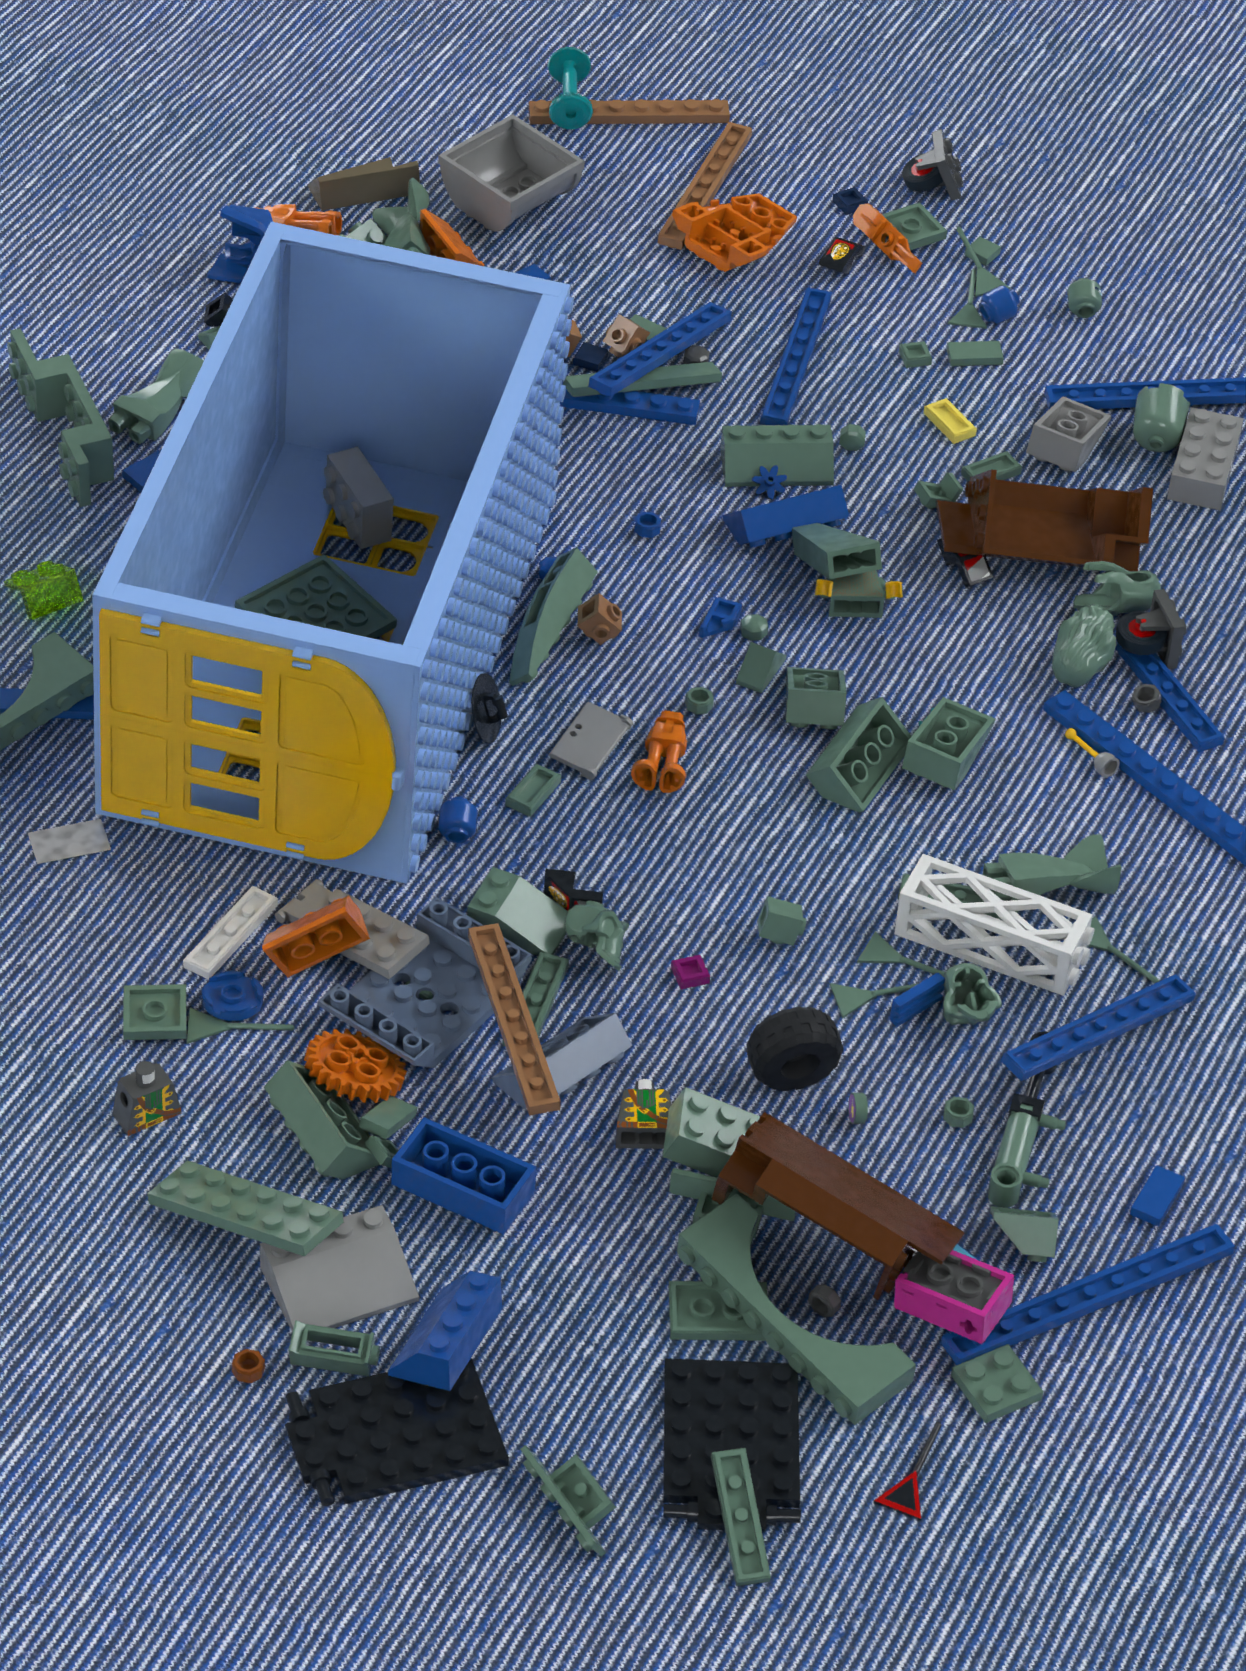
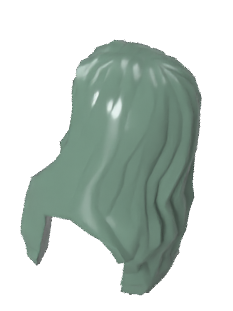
[1073,561,1161,616]
[1052,604,1117,688]

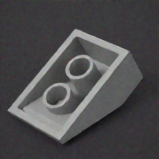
[1026,397,1111,472]

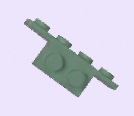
[669,1168,796,1238]
[520,1445,616,1557]

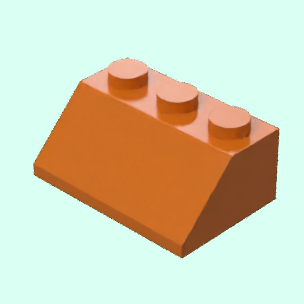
[420,209,484,266]
[262,896,370,978]

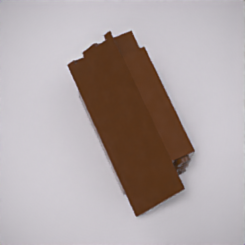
[936,469,1153,571]
[712,1112,965,1300]

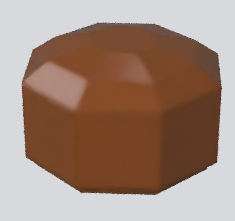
[232,1349,265,1383]

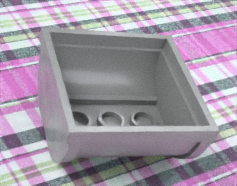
[438,114,585,232]

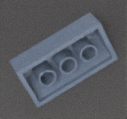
[491,1013,633,1109]

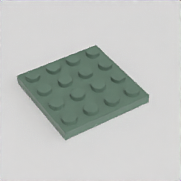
[235,554,397,639]

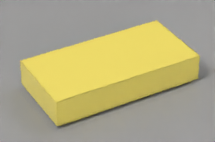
[924,398,977,444]

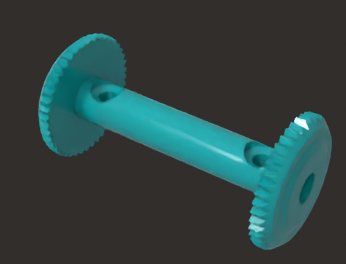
[548,47,593,130]

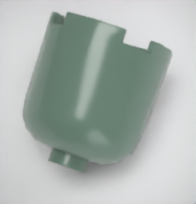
[1133,383,1190,452]

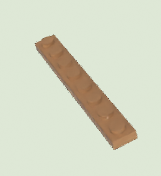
[528,99,730,124]
[657,122,752,250]
[468,923,561,1116]

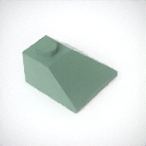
[990,1206,1059,1262]

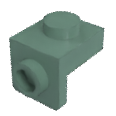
[913,472,963,509]

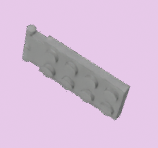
[275,879,430,979]

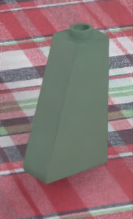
[792,523,882,579]

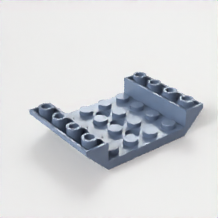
[318,897,532,1068]

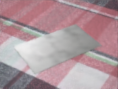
[28,819,111,864]

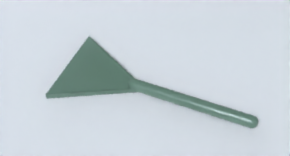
[956,227,1010,297]
[948,268,987,329]
[1087,916,1160,983]
[857,931,945,977]
[830,983,919,1018]
[187,1007,294,1044]

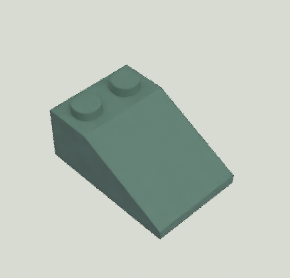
[785,667,847,730]
[902,697,995,790]
[467,867,568,956]

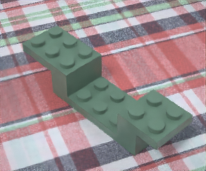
[7,328,114,507]

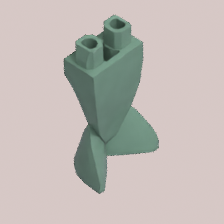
[372,177,430,255]
[108,348,204,444]
[983,834,1122,901]

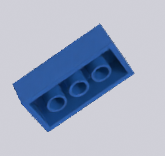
[391,1117,536,1235]

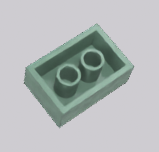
[662,1087,760,1177]

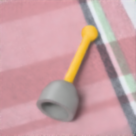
[1065,728,1120,778]

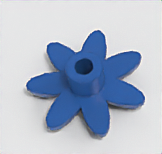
[752,465,787,500]

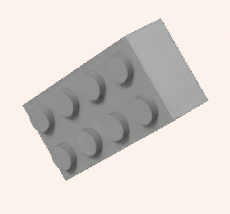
[1167,407,1244,511]

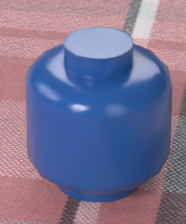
[979,285,1020,324]
[438,797,478,843]

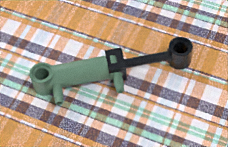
[988,1031,1066,1208]

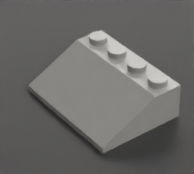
[260,1205,419,1332]

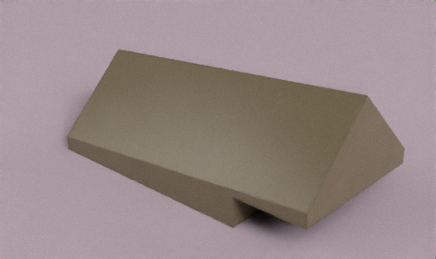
[308,157,420,211]

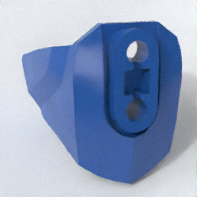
[207,205,273,283]

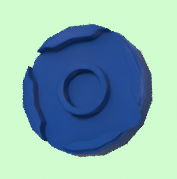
[202,971,264,1021]

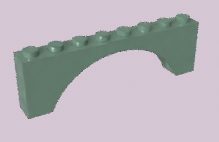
[0,632,94,751]
[677,1193,916,1425]

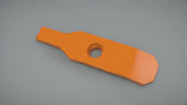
[853,203,923,274]

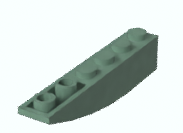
[509,547,598,686]

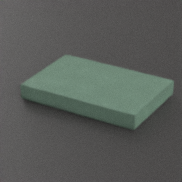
[668,1281,768,1341]

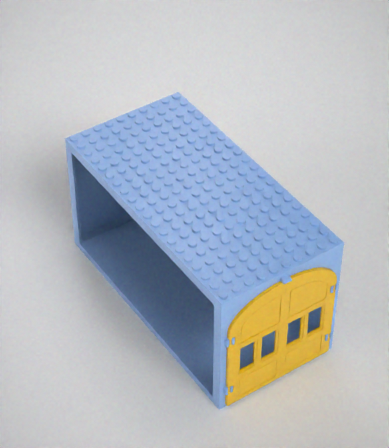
[92,222,574,884]

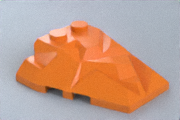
[672,193,797,272]

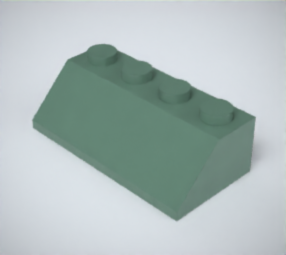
[720,424,834,487]
[806,697,911,813]
[264,1060,380,1180]

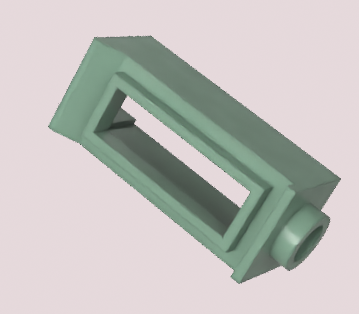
[288,1320,380,1377]

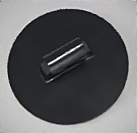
[471,673,508,743]

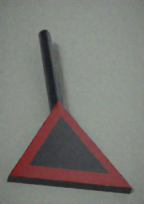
[874,1422,942,1521]

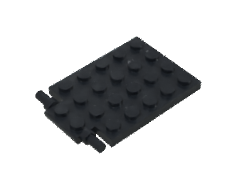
[285,1358,509,1506]
[663,1358,801,1532]

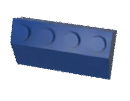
[722,485,849,548]
[388,1270,502,1391]

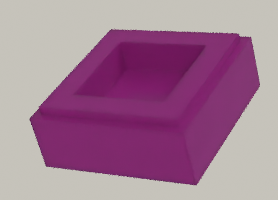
[671,955,710,989]

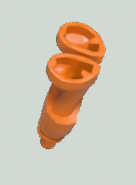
[255,204,343,236]
[631,710,687,793]

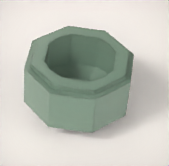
[839,424,866,451]
[740,614,768,641]
[685,687,714,715]
[943,1096,974,1128]

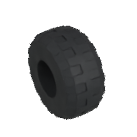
[746,1006,843,1091]

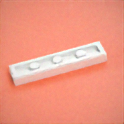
[183,886,278,980]

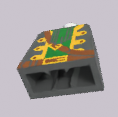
[113,1061,181,1136]
[615,1079,672,1149]

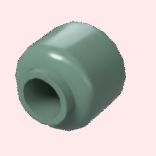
[1067,278,1102,318]

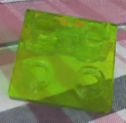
[4,560,84,620]

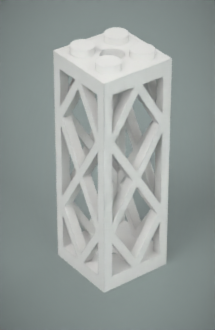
[894,854,1095,996]

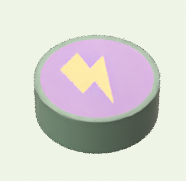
[848,1093,868,1124]

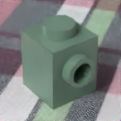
[757,896,806,946]

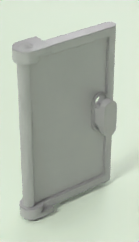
[549,702,633,780]

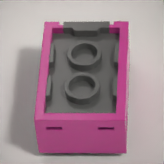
[894,1250,1014,1344]

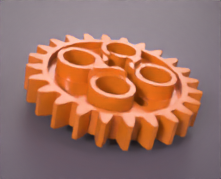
[304,1029,407,1103]

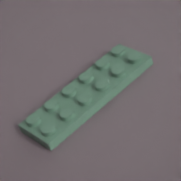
[147,1160,344,1257]

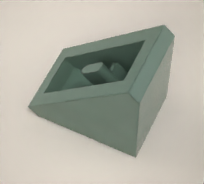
[736,642,787,694]

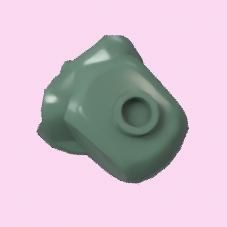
[565,901,629,971]
[943,963,1002,1025]

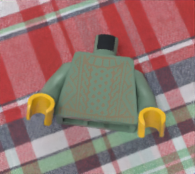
[815,570,903,618]

